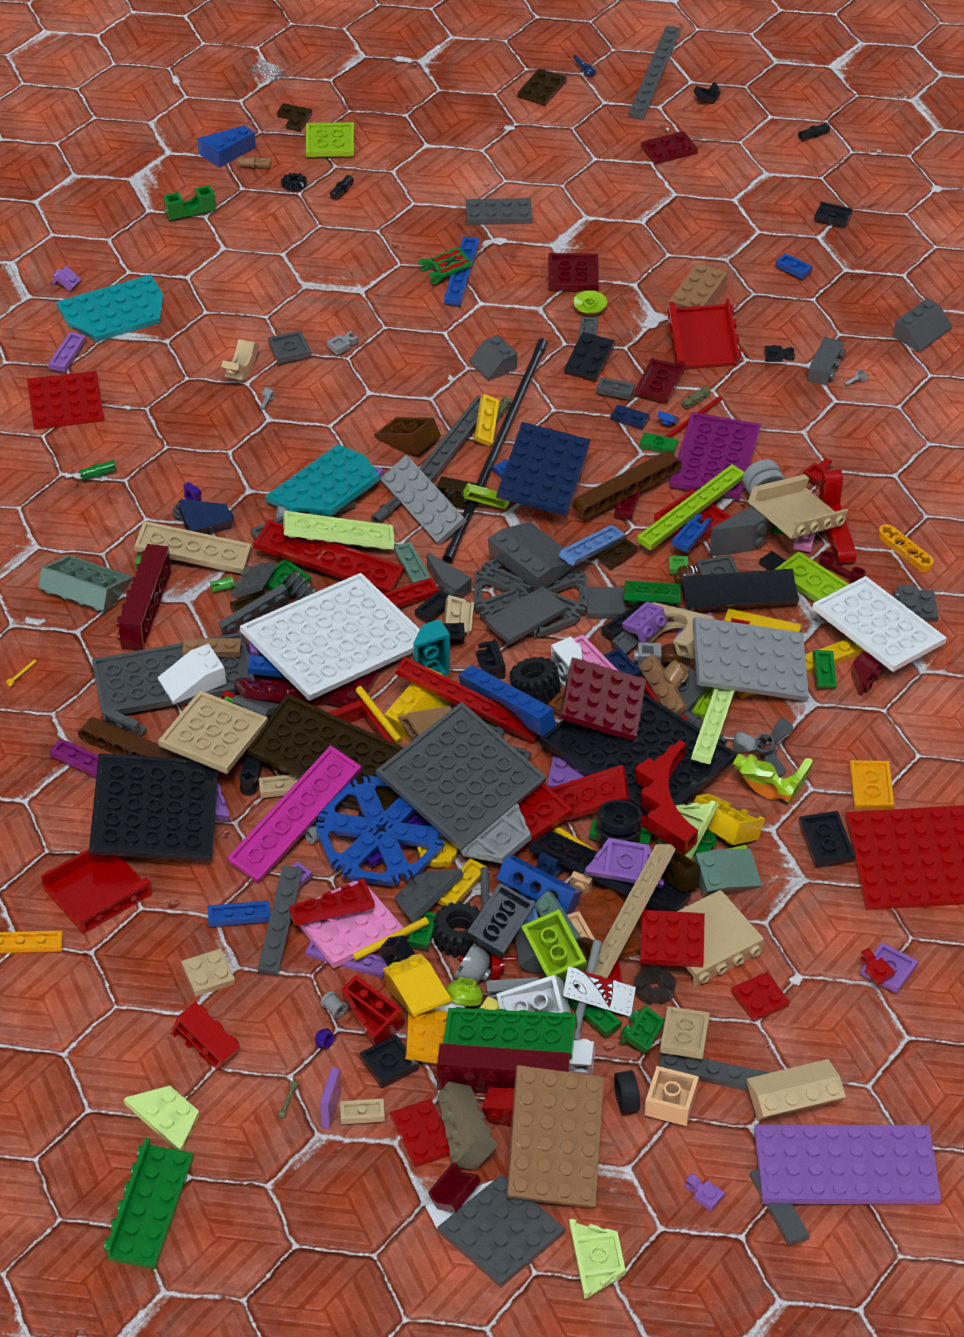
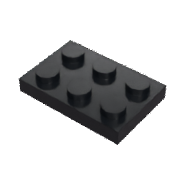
[564,332,615,382]
[799,811,855,867]

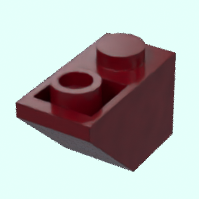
[851,651,883,696]

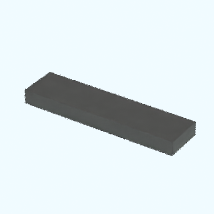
[749,1169,810,1246]

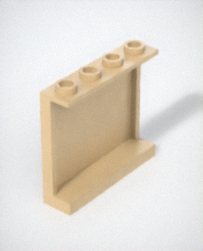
[748,474,848,539]
[677,890,764,987]

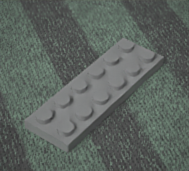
[380,454,467,545]

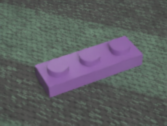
[48,332,86,372]

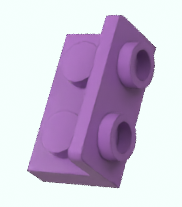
[622,602,667,643]

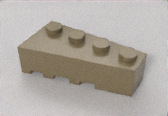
[438,1082,498,1170]

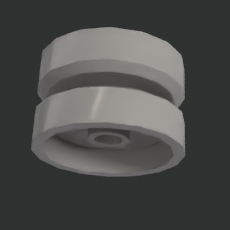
[742,459,786,496]

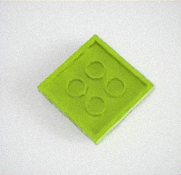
[306,122,354,157]

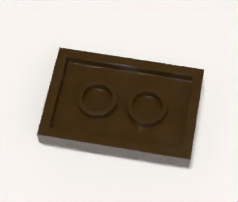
[518,68,567,106]

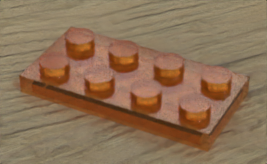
[577,889,641,959]

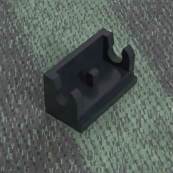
[476,639,506,679]

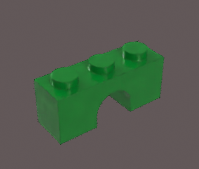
[163,185,216,220]

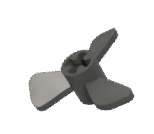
[733,718,793,777]

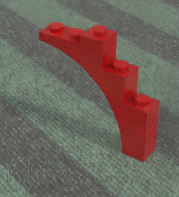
[635,740,698,854]

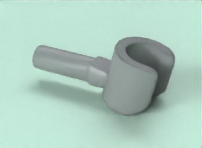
[844,369,869,386]
[260,387,274,410]

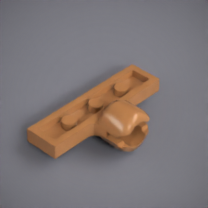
[639,653,690,715]

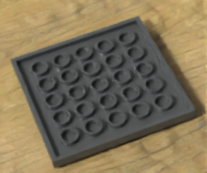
[376,702,547,851]

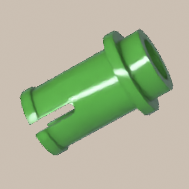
[210,575,234,593]

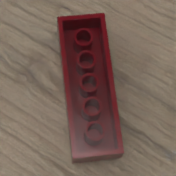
[116,544,171,651]
[437,1043,570,1094]

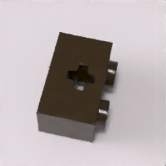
[661,849,701,892]

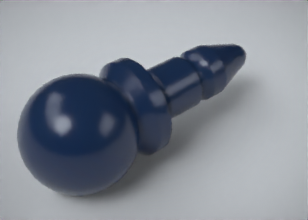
[573,55,596,77]

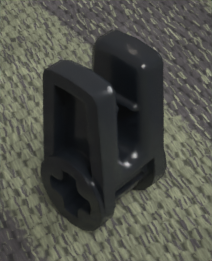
[239,756,261,796]

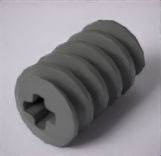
[279,571,316,601]

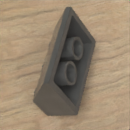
[893,298,952,352]

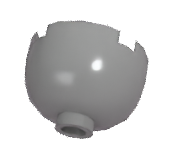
[452,943,491,984]

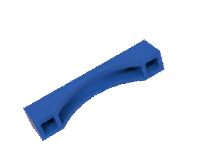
[458,665,556,736]

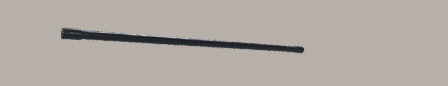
[442,338,548,564]

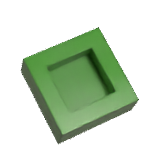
[669,556,688,574]

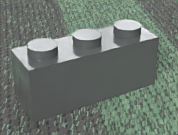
[808,336,846,386]

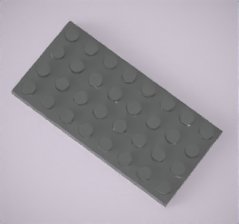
[92,632,254,718]

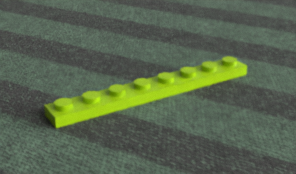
[637,464,744,550]

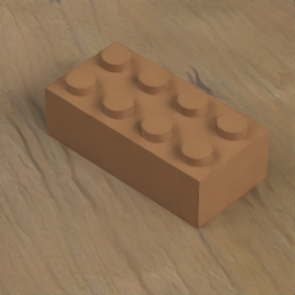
[669,263,728,308]

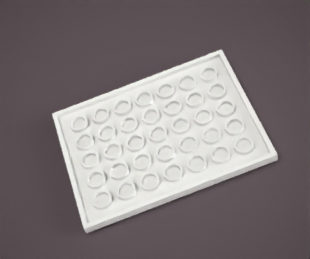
[240,573,420,701]

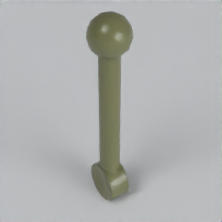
[278,1081,298,1119]

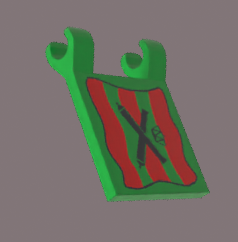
[418,247,473,285]

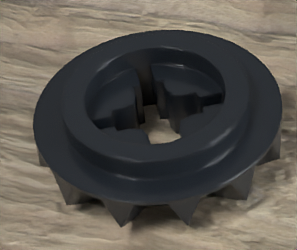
[281,172,307,191]

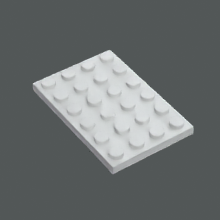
[812,576,947,672]

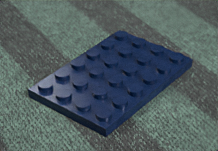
[496,422,591,516]

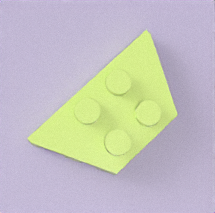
[657,801,719,859]
[124,1086,199,1151]
[569,1219,626,1299]

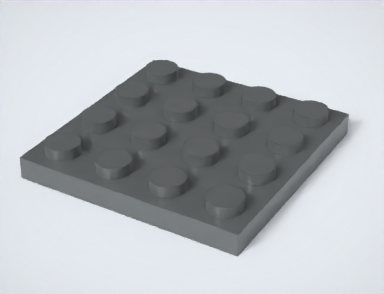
[437,1174,565,1287]

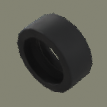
[614,1070,640,1114]

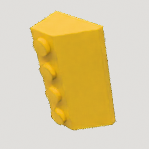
[384,667,453,743]

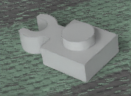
[327,331,359,355]

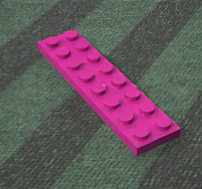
[227,745,362,884]

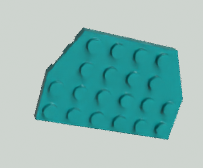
[56,274,164,342]
[265,444,380,516]

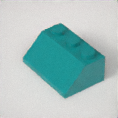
[413,619,450,676]

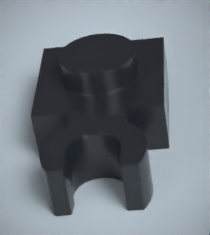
[764,345,795,362]

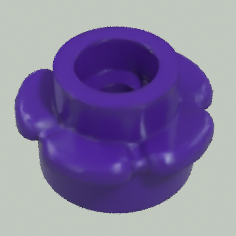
[315,1028,334,1049]

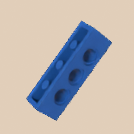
[496,855,582,915]

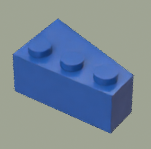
[197,125,256,168]

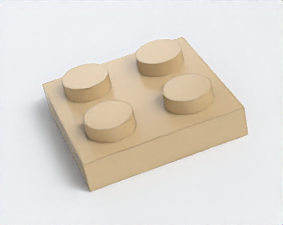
[181,949,235,997]

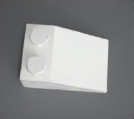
[551,637,582,689]
[158,644,227,704]
[496,975,571,1013]

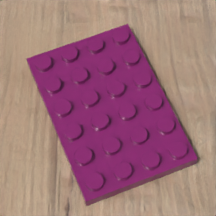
[669,412,761,499]

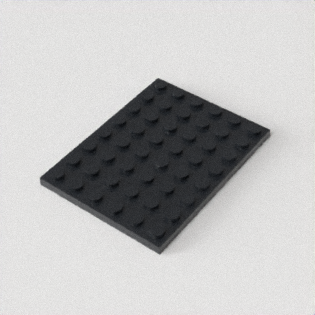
[540,693,737,816]

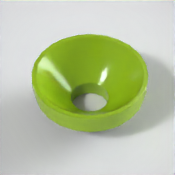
[446,977,483,1006]

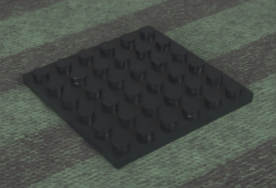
[89,753,218,862]

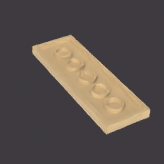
[134,521,251,574]

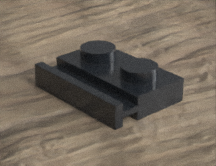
[814,201,853,227]

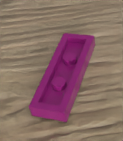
[50,738,98,777]

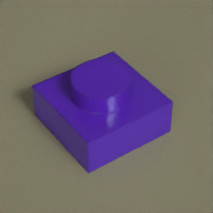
[183,482,202,501]

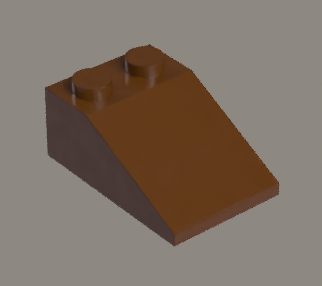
[374,417,441,455]

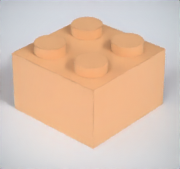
[644,1066,699,1126]

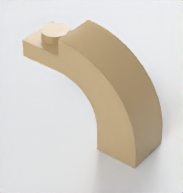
[221,339,259,381]

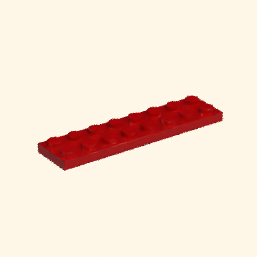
[253,520,404,594]

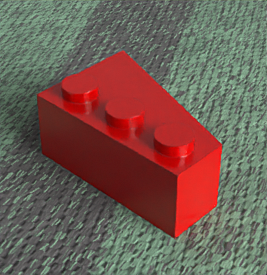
[170,1001,240,1071]
[482,1087,514,1127]

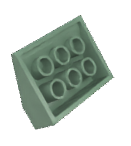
[38,555,132,611]

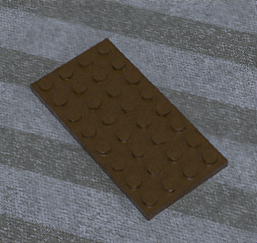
[246,694,403,811]

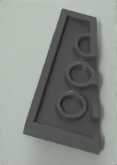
[218,584,290,635]

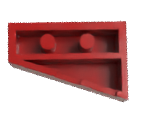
[341,975,405,1046]

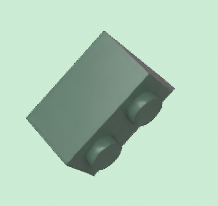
[693,849,762,898]

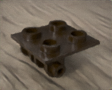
[435,476,476,508]

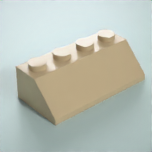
[746,1059,846,1121]

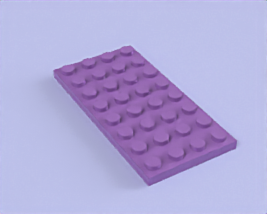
[754,1125,941,1204]

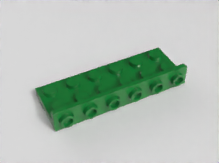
[443,1007,578,1059]
[104,1137,194,1270]

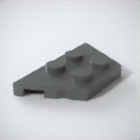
[394,869,464,923]

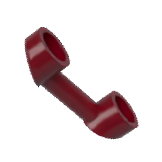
[819,551,866,582]

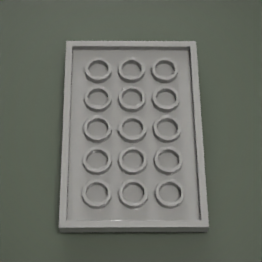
[693,617,809,701]

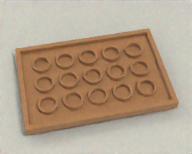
[506,1065,604,1209]

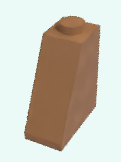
[397,706,452,741]

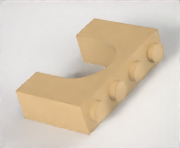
[628,602,715,659]

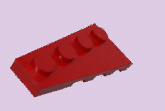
[289,878,375,926]

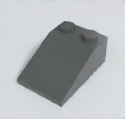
[710,506,768,556]

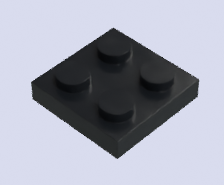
[359,1035,419,1088]

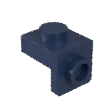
[536,852,566,877]

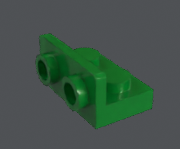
[619,1005,665,1054]

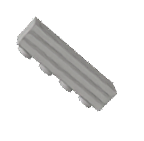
[486,977,539,999]

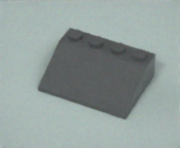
[488,522,579,590]

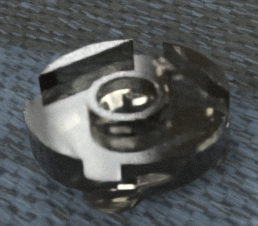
[634,965,676,1005]

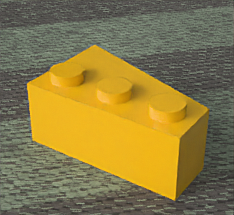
[694,794,766,846]

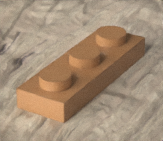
[182,638,242,657]

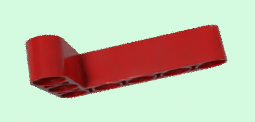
[818,469,856,564]

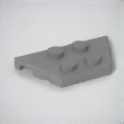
[461,804,532,864]

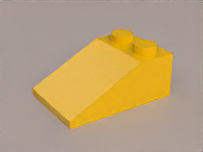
[383,953,451,1017]

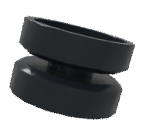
[596,800,642,845]

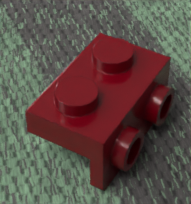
[428,1163,481,1212]

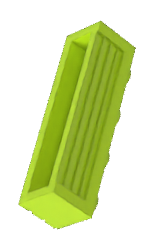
[463,483,510,509]

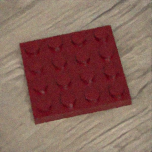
[559,657,646,741]

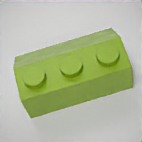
[521,909,587,980]

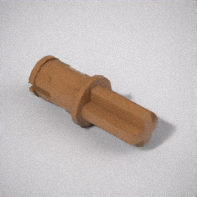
[238,156,271,169]

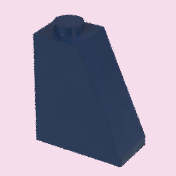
[178,499,234,534]

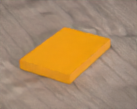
[849,760,895,810]

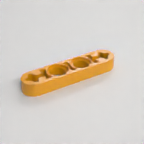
[878,524,934,573]

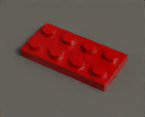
[550,765,629,823]

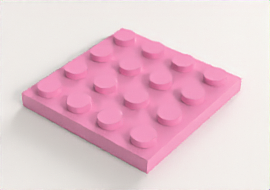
[298,881,404,968]

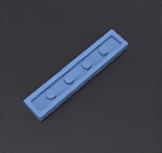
[559,524,626,566]

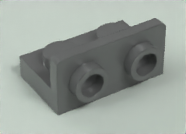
[102,707,147,737]

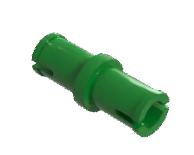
[79,460,117,481]

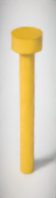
[6,660,37,687]

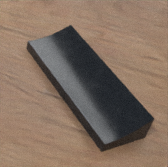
[681,568,799,613]

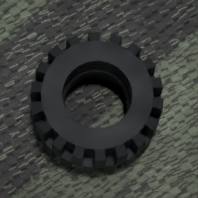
[509,657,561,702]
[434,901,481,958]

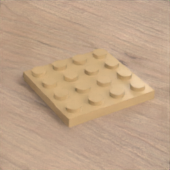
[158,690,268,774]

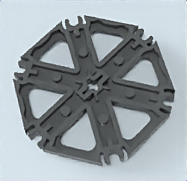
[474,559,587,638]

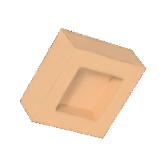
[570,871,592,896]

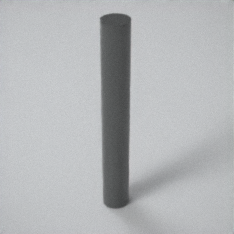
[481,867,489,910]

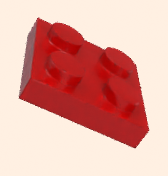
[731,972,790,1022]

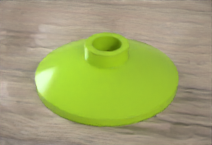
[573,291,607,314]

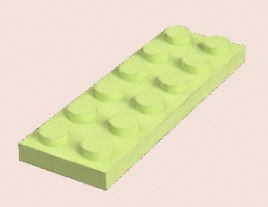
[283,511,395,550]

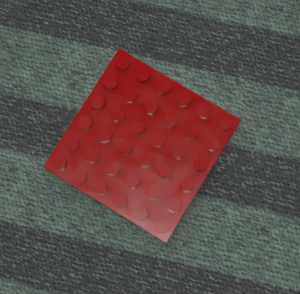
[845,805,964,910]

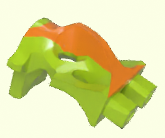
[733,754,813,803]

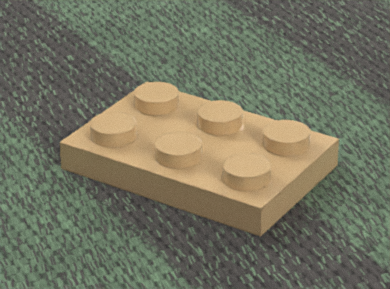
[660,1006,710,1059]

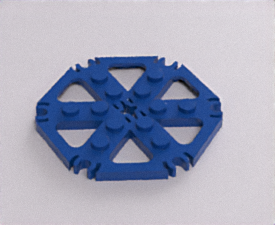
[316,776,446,886]

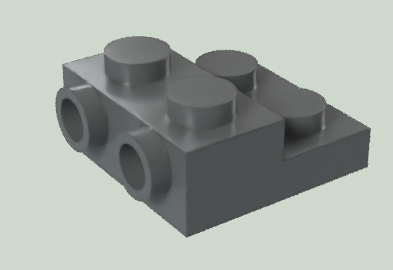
[893,585,938,622]

